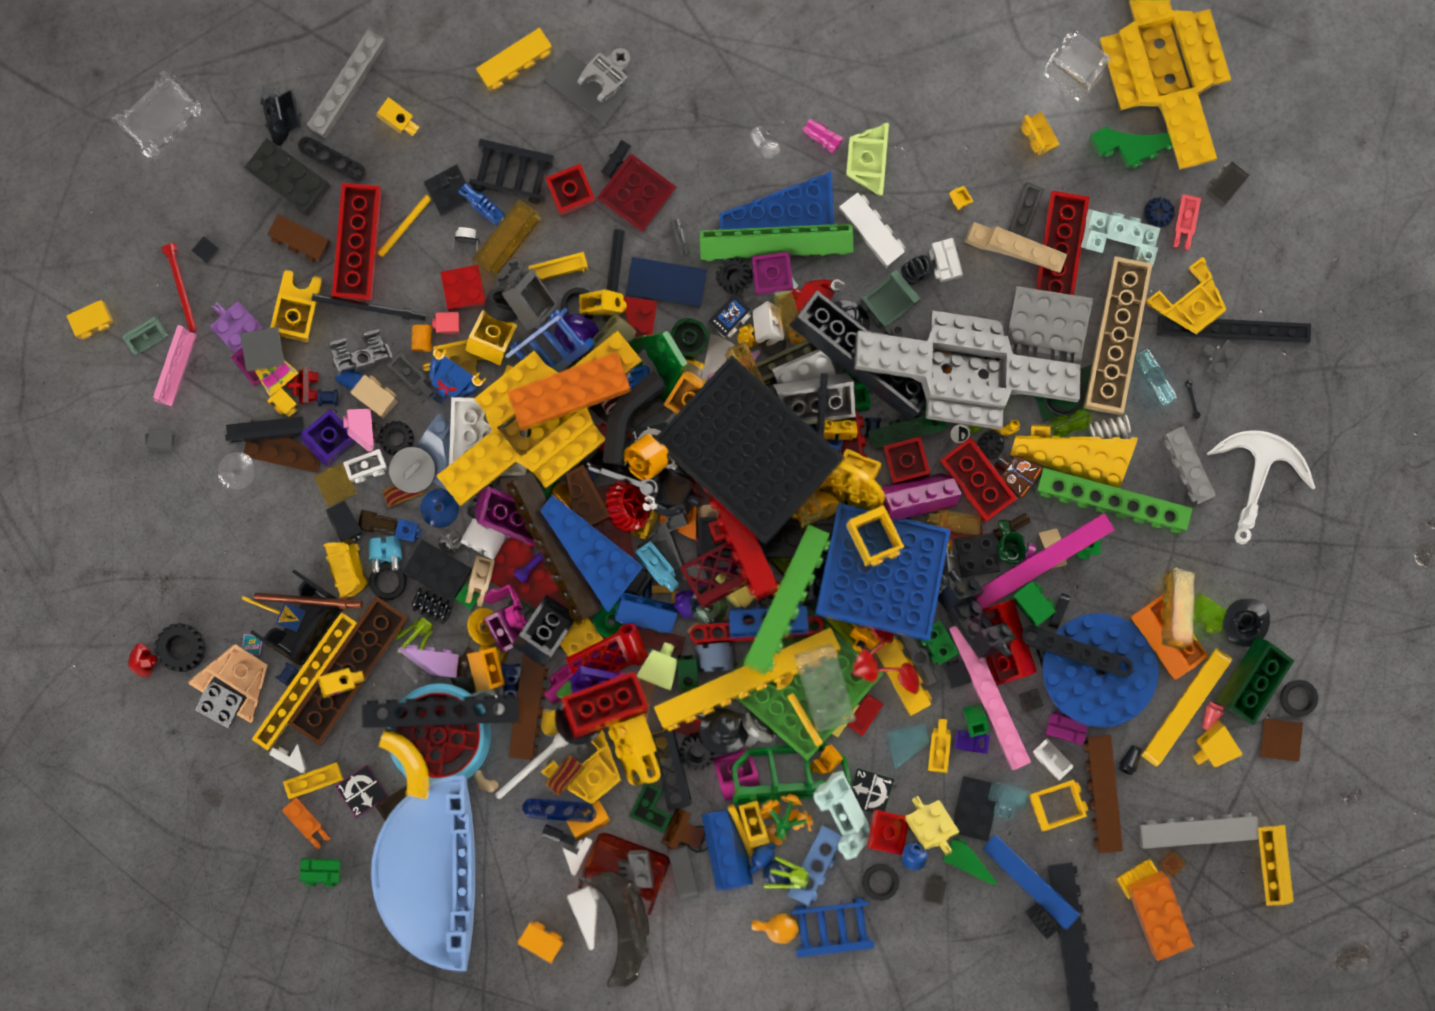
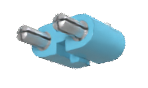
[368,536,402,573]

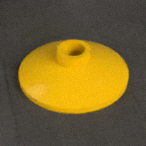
[467,608,496,646]

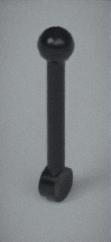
[1185,380,1201,419]

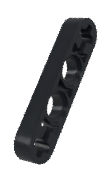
[298,137,366,181]

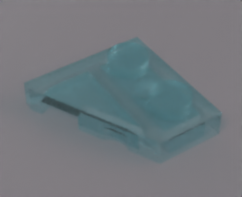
[887,724,929,768]

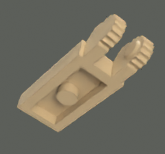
[465,555,495,607]

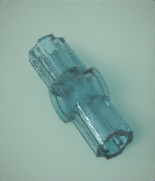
[1135,348,1177,406]

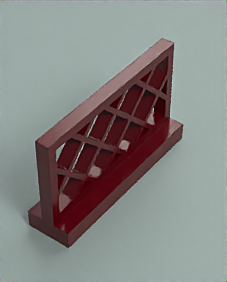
[680,542,770,609]

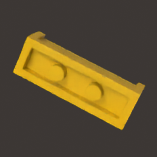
[528,252,588,281]

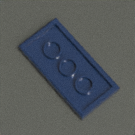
[626,257,707,308]

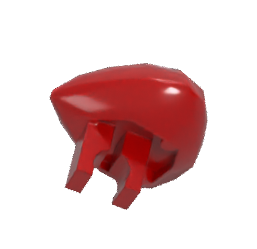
[128,643,158,677]

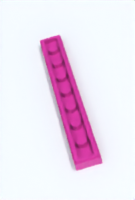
[977,513,1115,609]

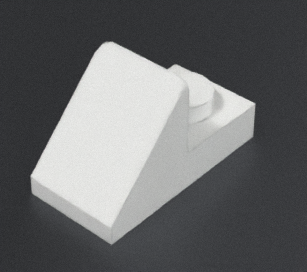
[269,744,307,773]
[563,837,593,876]

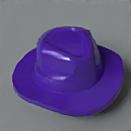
[554,314,600,352]

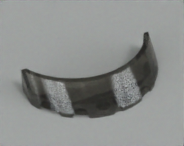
[578,872,649,988]

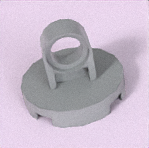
[742,710,777,748]

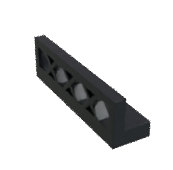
[225,416,304,445]
[651,729,692,811]

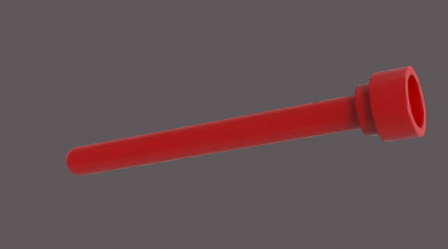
[161,243,197,333]

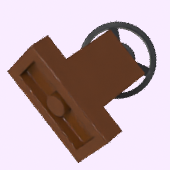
[661,808,708,853]

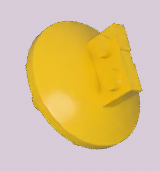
[820,449,885,511]

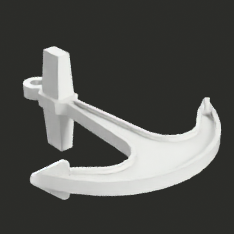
[1207,431,1315,544]

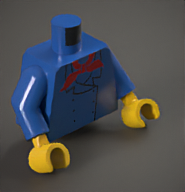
[429,346,486,404]

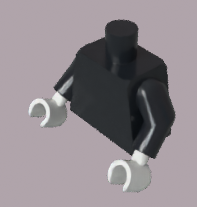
[643,456,704,518]

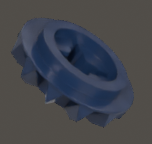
[1144,197,1175,227]

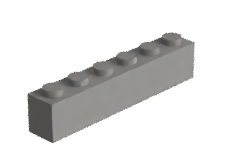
[307,30,386,139]
[1139,813,1259,849]

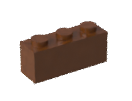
[267,214,331,263]

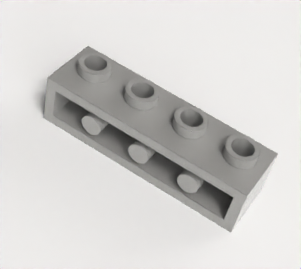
[1163,426,1216,506]

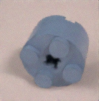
[696,643,736,673]

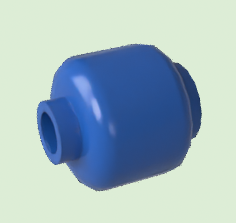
[902,842,928,871]

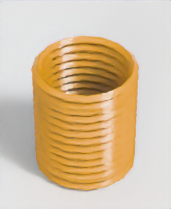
[411,325,433,352]

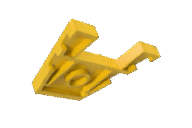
[1146,257,1227,335]
[541,729,622,805]

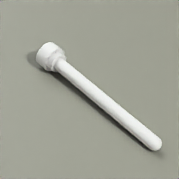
[495,732,569,799]

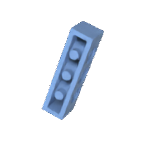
[787,825,842,905]

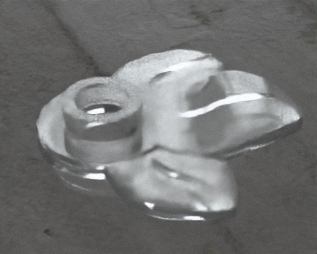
[403,657,438,687]

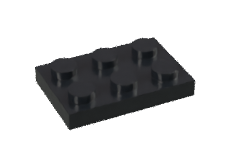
[953,776,1001,841]

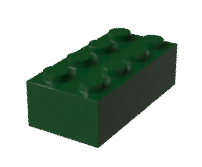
[1216,636,1295,726]

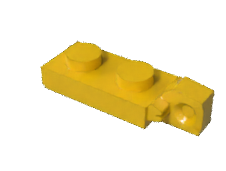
[928,718,951,773]

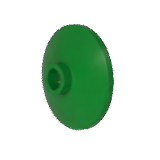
[593,602,625,638]

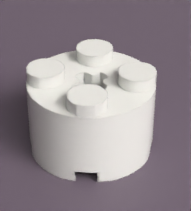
[460,518,506,560]

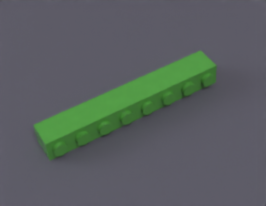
[700,224,853,261]
[744,525,831,676]

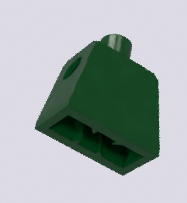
[677,655,698,694]

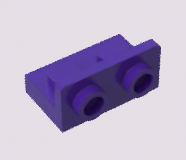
[571,666,616,694]

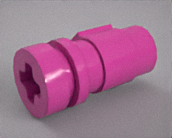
[803,119,843,154]

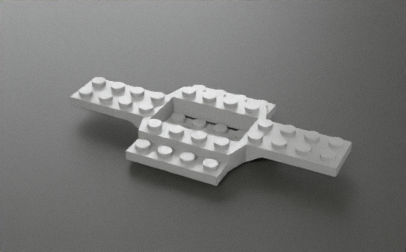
[855,310,1081,429]

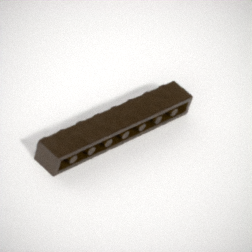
[506,472,602,622]

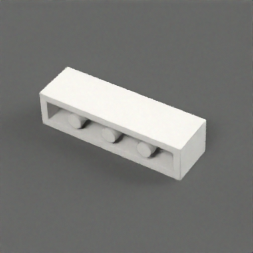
[839,192,905,269]

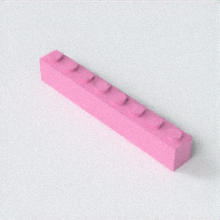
[948,626,1031,770]

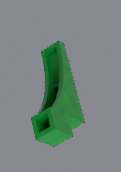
[1089,126,1173,169]

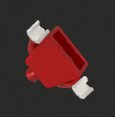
[787,279,845,316]

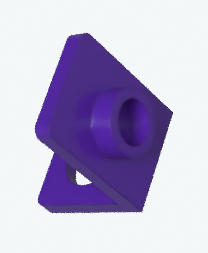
[954,730,990,754]

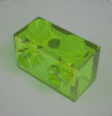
[1185,592,1226,634]

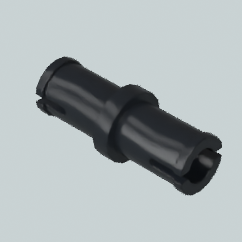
[601,140,631,178]

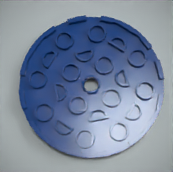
[1042,613,1159,728]

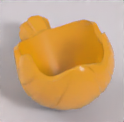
[752,913,799,944]

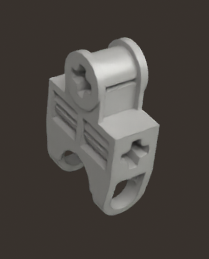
[577,48,630,103]

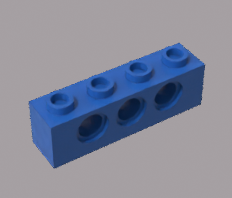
[729,604,808,638]

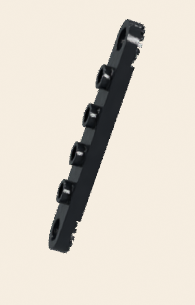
[1022,626,1134,678]

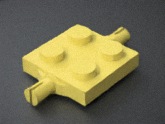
[905,796,959,855]

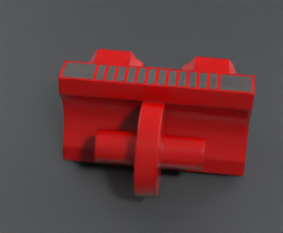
[287,368,318,405]

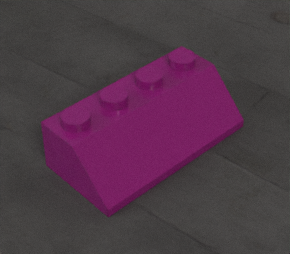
[881,473,961,521]
[475,487,535,546]

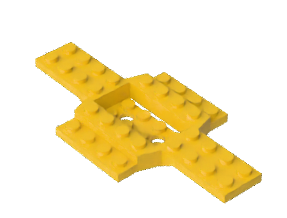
[1100,0,1231,170]
[437,331,642,506]

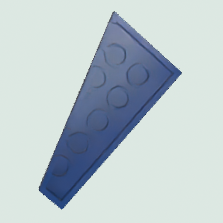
[719,171,834,230]
[540,495,643,612]

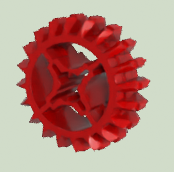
[605,481,651,532]

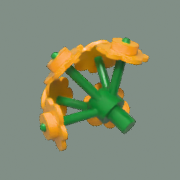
[760,794,814,846]

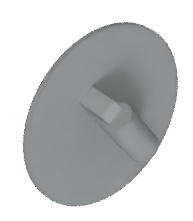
[389,447,435,493]

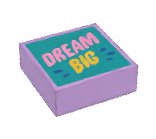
[242,634,263,656]

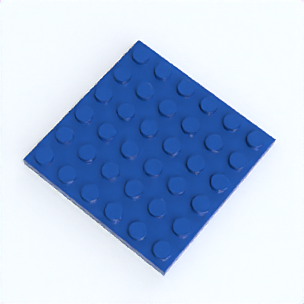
[815,503,951,641]

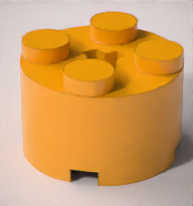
[623,434,668,480]

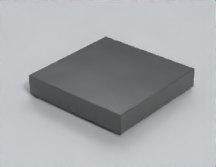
[240,327,285,372]

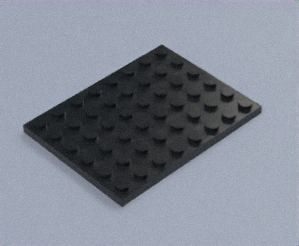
[654,355,845,545]

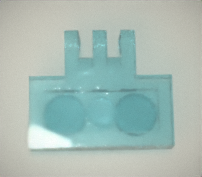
[988,781,1030,820]

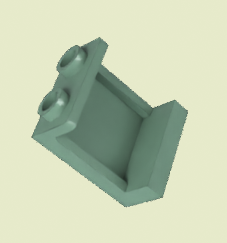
[860,269,920,329]

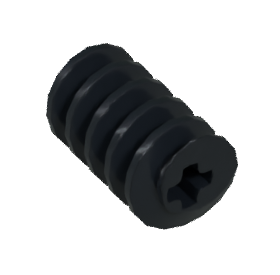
[411,588,454,625]

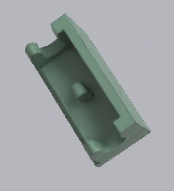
[122,316,169,356]

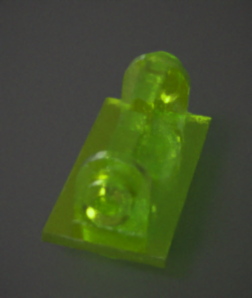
[1050,409,1091,436]

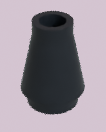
[1119,745,1142,775]

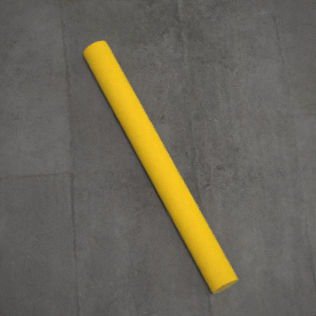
[377,195,431,258]

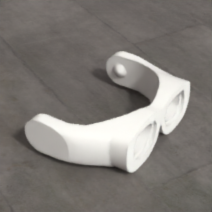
[472,688,505,724]

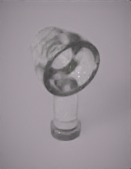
[751,127,780,161]

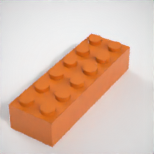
[507,352,632,431]

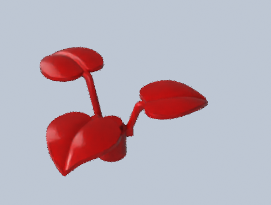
[852,628,919,695]

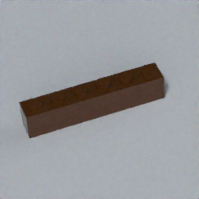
[509,654,551,760]
[1083,735,1123,853]

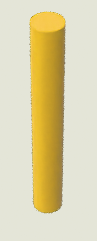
[787,693,823,747]
[727,804,754,857]

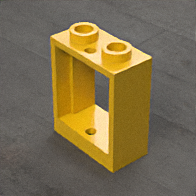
[846,505,904,566]
[1029,780,1088,832]

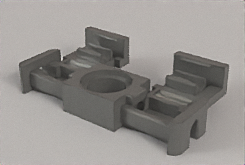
[329,329,393,376]

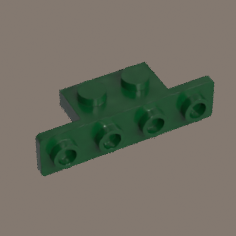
[868,415,947,449]

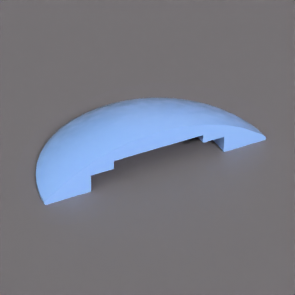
[371,775,475,971]

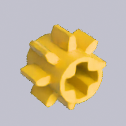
[737,324,759,349]

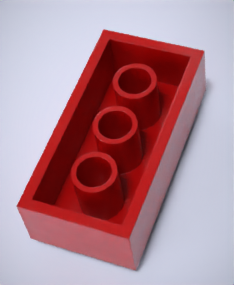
[939,437,1017,523]
[561,671,648,739]

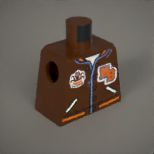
[994,455,1043,500]

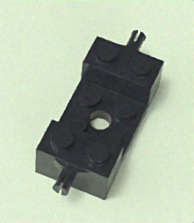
[938,570,1016,659]

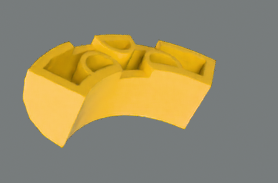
[379,728,430,800]

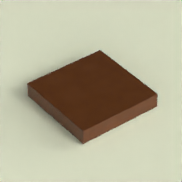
[1260,719,1303,762]

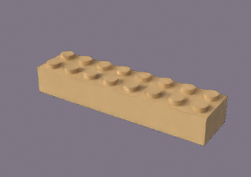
[1084,256,1153,416]

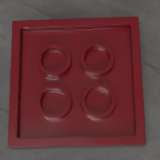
[597,153,677,233]

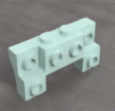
[1081,209,1160,266]
[813,771,870,860]

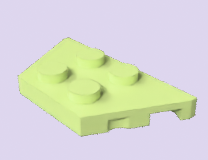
[846,123,889,196]

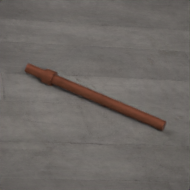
[254,592,363,609]

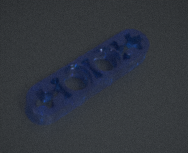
[522,799,596,823]

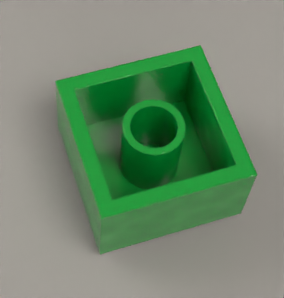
[1011,581,1056,627]

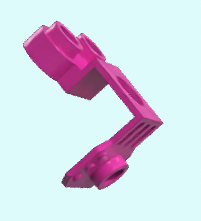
[483,585,527,631]

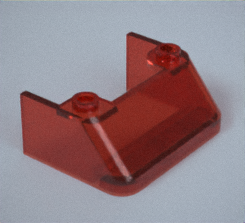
[578,833,670,915]

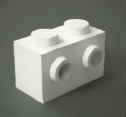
[343,449,388,484]

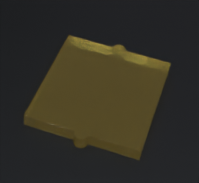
[314,463,357,507]

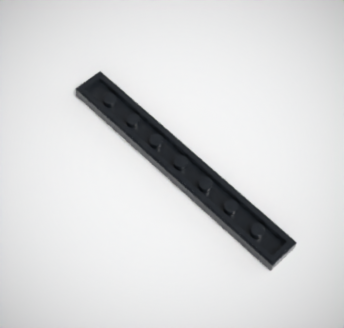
[1157,316,1311,343]

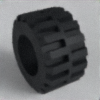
[154,623,206,672]

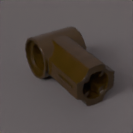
[358,510,398,535]

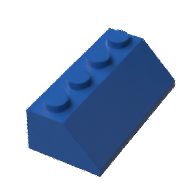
[702,808,753,891]

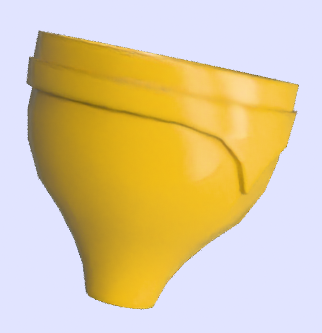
[810,489,840,520]

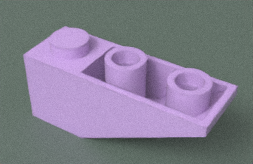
[398,645,459,678]

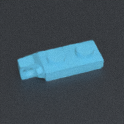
[635,541,679,592]

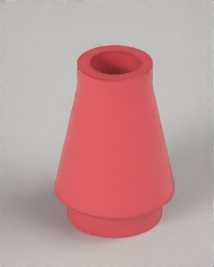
[1202,701,1225,730]

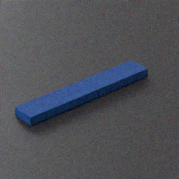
[982,834,1080,930]

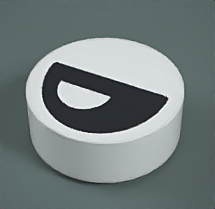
[950,424,970,444]

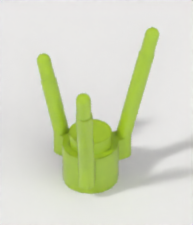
[396,617,434,653]
[763,856,809,890]

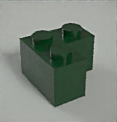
[629,783,672,833]

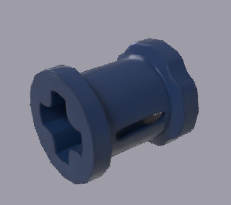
[318,389,338,406]
[865,418,882,438]
[275,662,299,687]

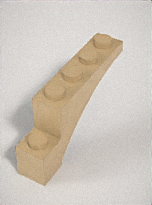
[963,222,1067,273]

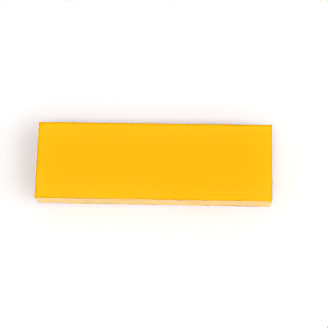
[282,762,344,800]

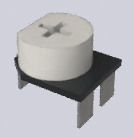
[453,227,480,253]

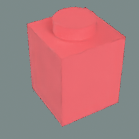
[432,312,460,334]

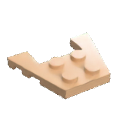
[188,644,267,723]

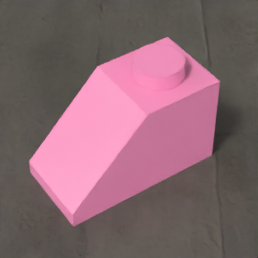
[343,409,374,452]

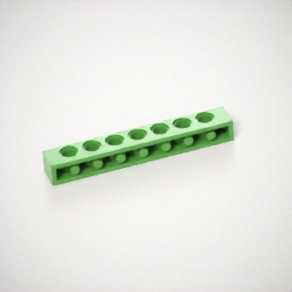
[1036,468,1193,534]

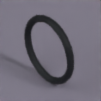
[1044,385,1084,416]

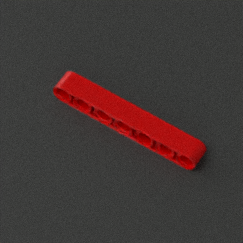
[690,616,823,645]

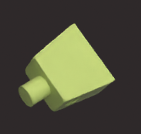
[637,642,677,691]

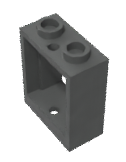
[502,268,558,331]

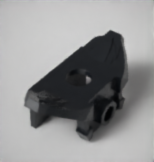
[260,86,301,145]

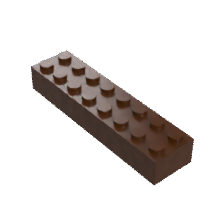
[287,596,410,746]

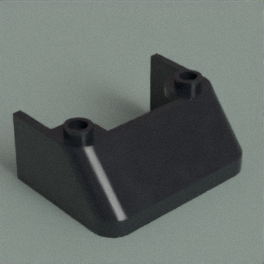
[250,569,343,665]

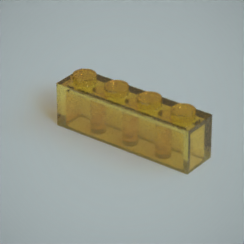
[472,199,542,278]
[1161,568,1195,650]

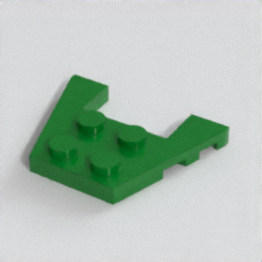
[628,331,688,404]

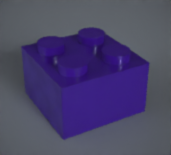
[301,409,356,467]

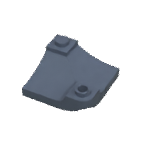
[416,414,451,491]

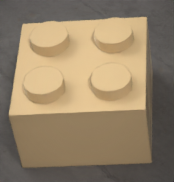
[350,375,399,420]

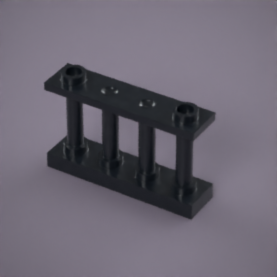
[469,139,555,204]

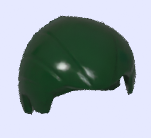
[997,519,1027,564]

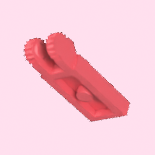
[1173,194,1201,250]

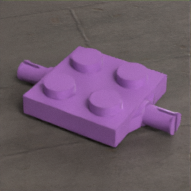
[210,301,264,353]

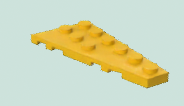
[1010,436,1138,488]

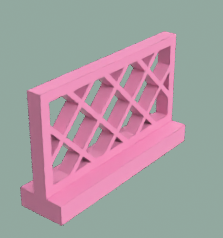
[153,325,197,407]

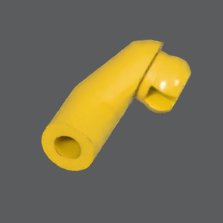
[991,419,1020,437]

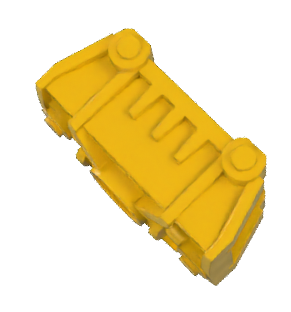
[323,542,369,598]

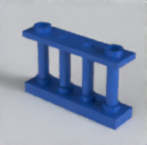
[505,308,594,373]
[791,898,874,958]

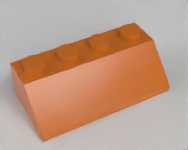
[1131,593,1209,680]

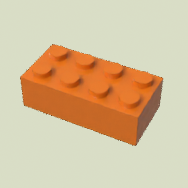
[1126,871,1194,961]

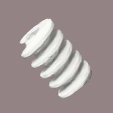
[1089,415,1131,439]

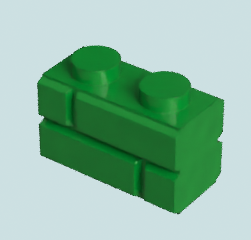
[300,858,342,887]

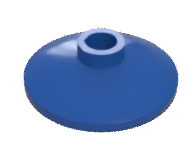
[420,489,459,528]

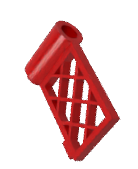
[565,623,649,675]

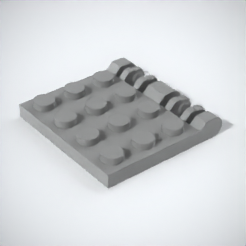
[1007,286,1093,364]

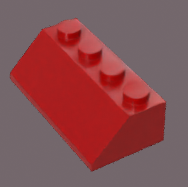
[982,600,1037,686]

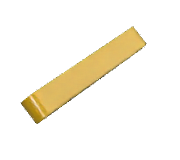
[1141,647,1233,767]

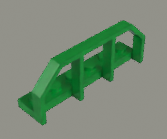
[731,742,851,805]

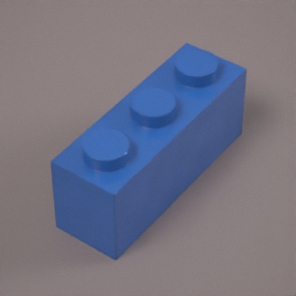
[615,593,677,633]

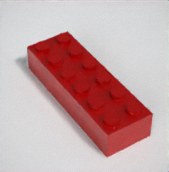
[332,183,382,302]
[1035,191,1090,295]

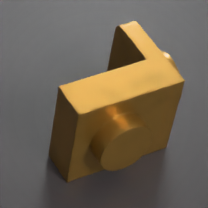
[652,582,679,604]

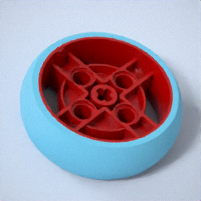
[387,683,491,782]

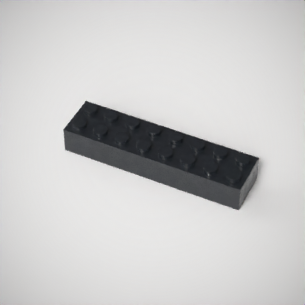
[789,290,927,421]

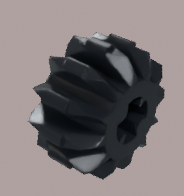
[901,255,934,284]

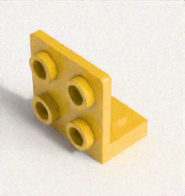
[1021,111,1060,156]

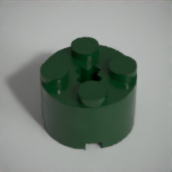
[670,318,708,359]

